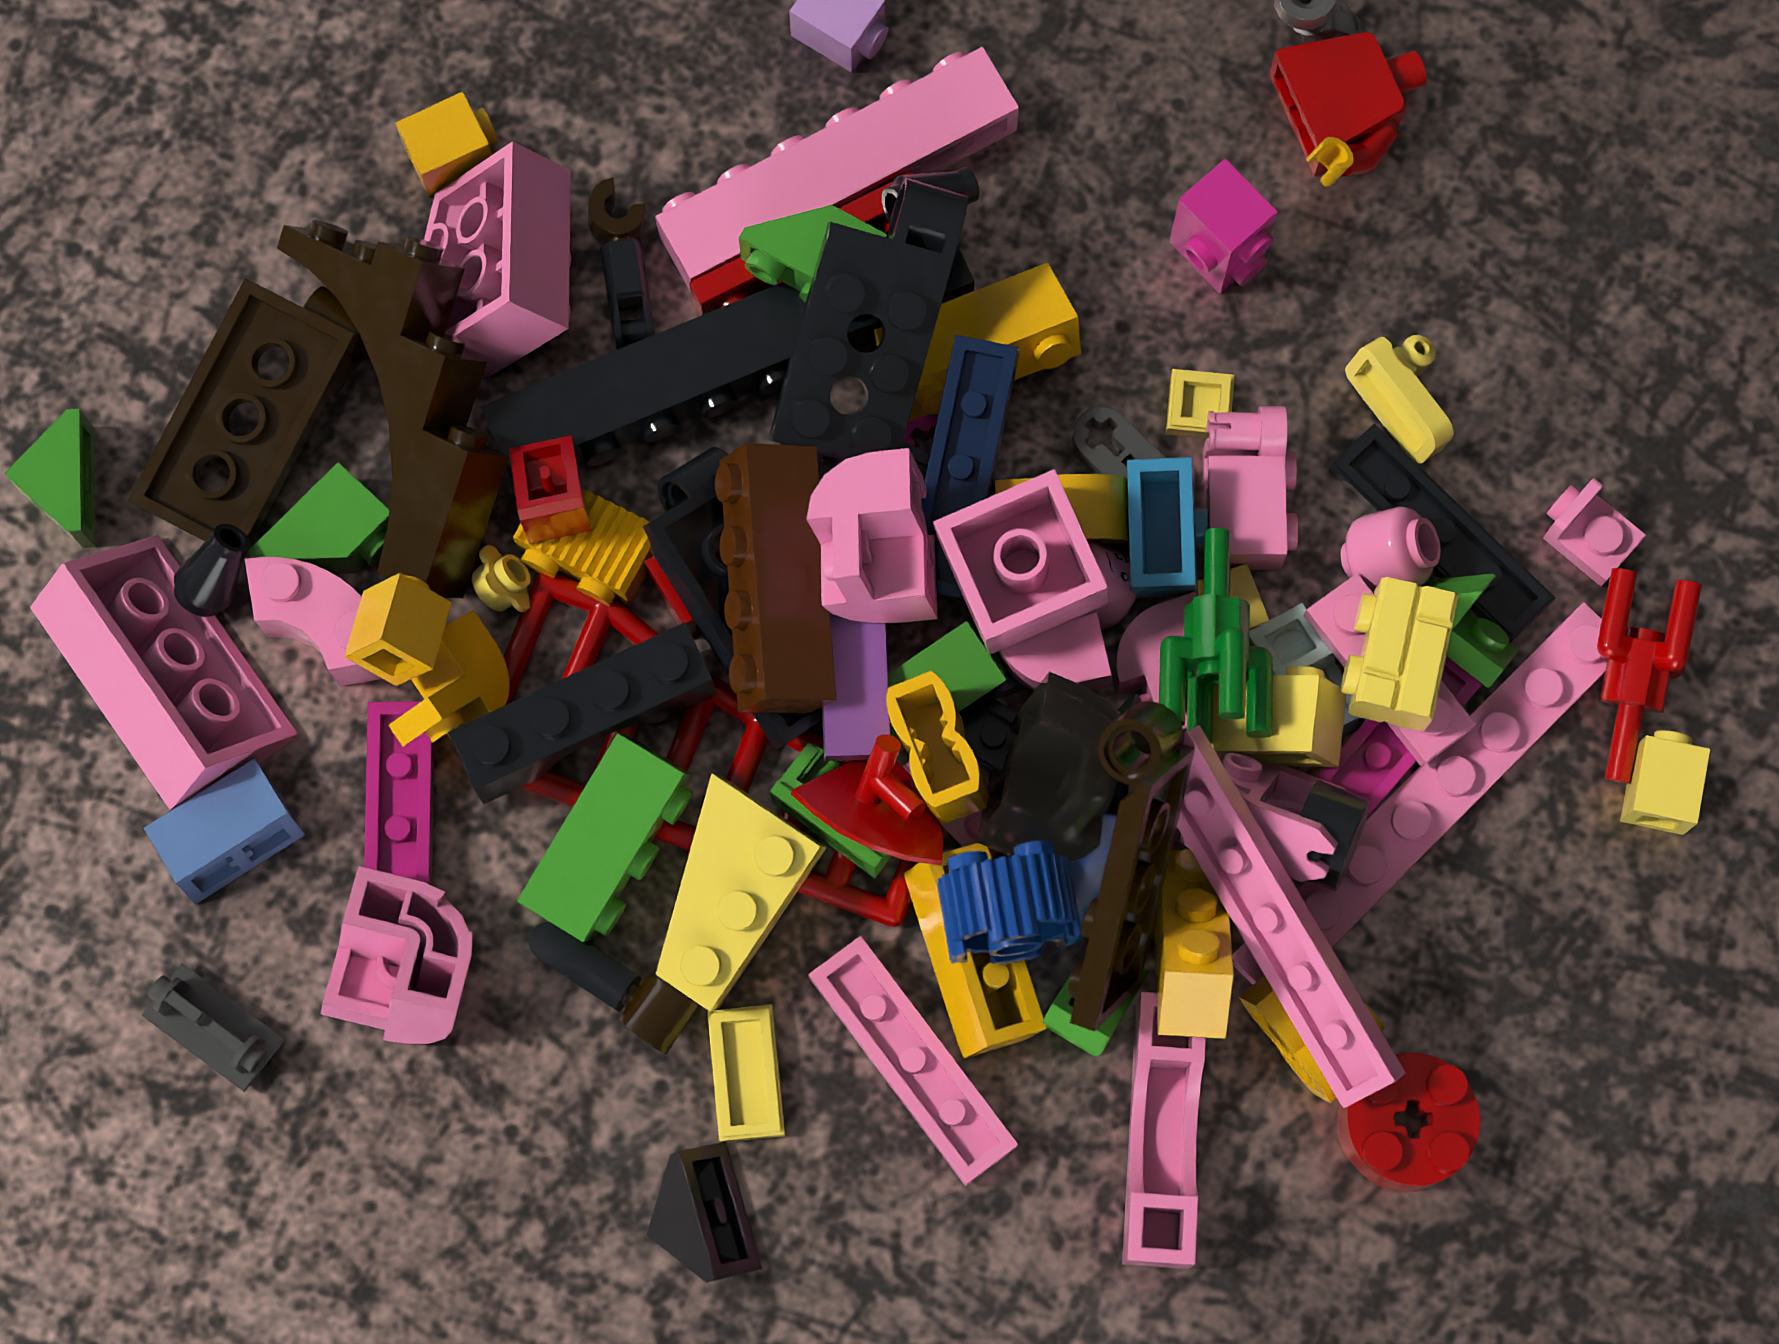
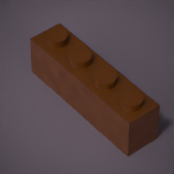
[715,443,837,713]

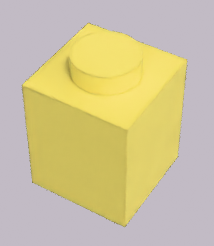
[1620,731,1710,835]

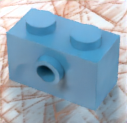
[1127,457,1209,598]

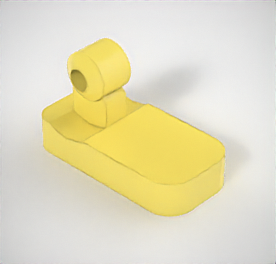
[1345,335,1454,464]

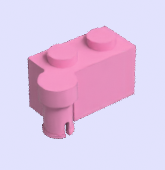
[1203,406,1298,570]

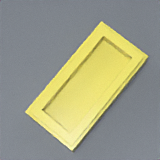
[707,1004,785,1143]

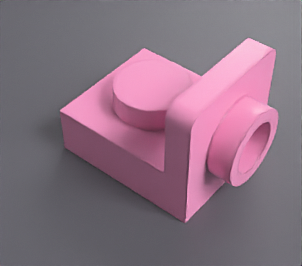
[1543,477,1646,587]

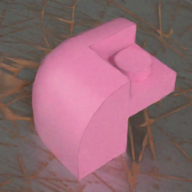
[806,448,937,623]
[321,866,472,1044]

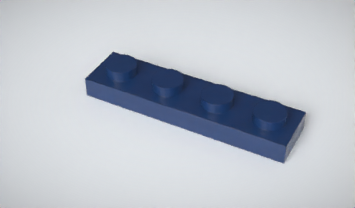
[921,335,1020,600]

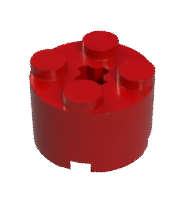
[1337,1052,1480,1192]

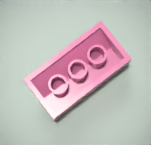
[30,535,298,810]

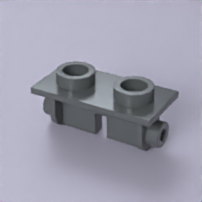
[142,963,285,1092]

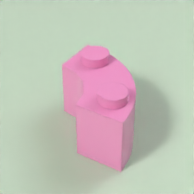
[245,557,382,687]

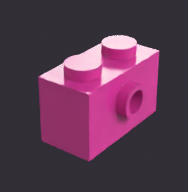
[1169,158,1278,294]

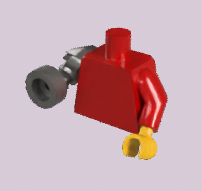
[1269,0,1427,187]

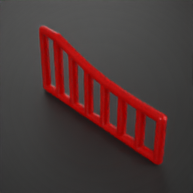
[503,573,941,927]

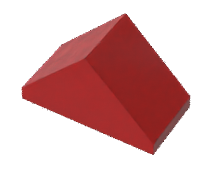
[509,435,592,544]

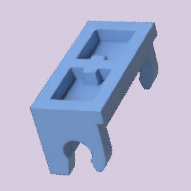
[143,758,305,905]

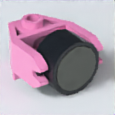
[1179,753,1370,892]

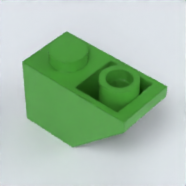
[738,205,887,303]

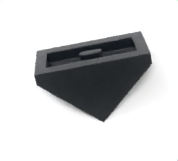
[646,1142,762,1283]

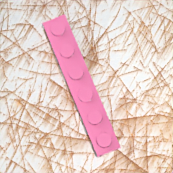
[1149,725,1406,1108]

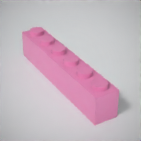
[655,46,1019,293]

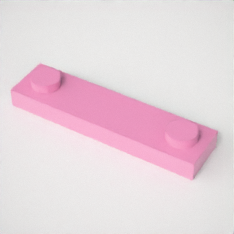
[808,936,1018,1187]

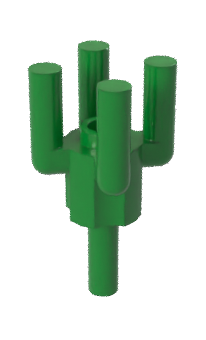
[1159,528,1273,744]

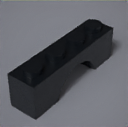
[448,622,716,805]

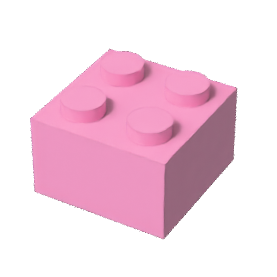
[933,469,1109,655]

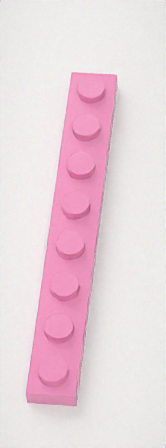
[1232,602,1607,984]

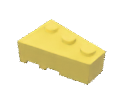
[656,773,827,1011]

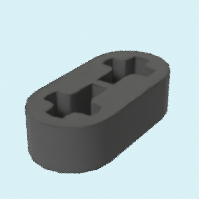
[1072,406,1165,477]

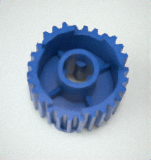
[937,840,1083,965]

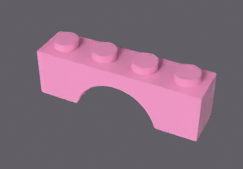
[1122,992,1206,1269]

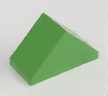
[4,408,95,548]

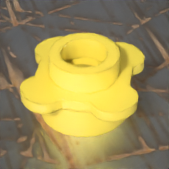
[472,545,531,612]

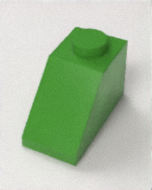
[248,462,389,574]

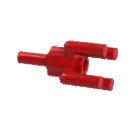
[1597,568,1702,784]

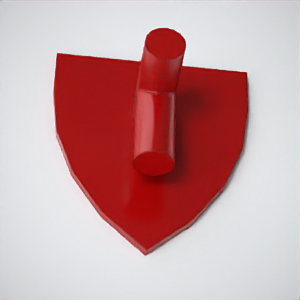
[791,734,943,866]

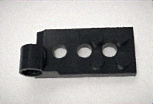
[643,447,823,749]

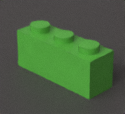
[517,733,693,942]

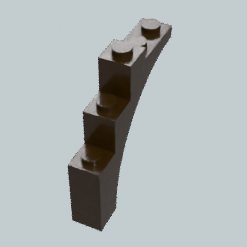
[277,220,509,598]

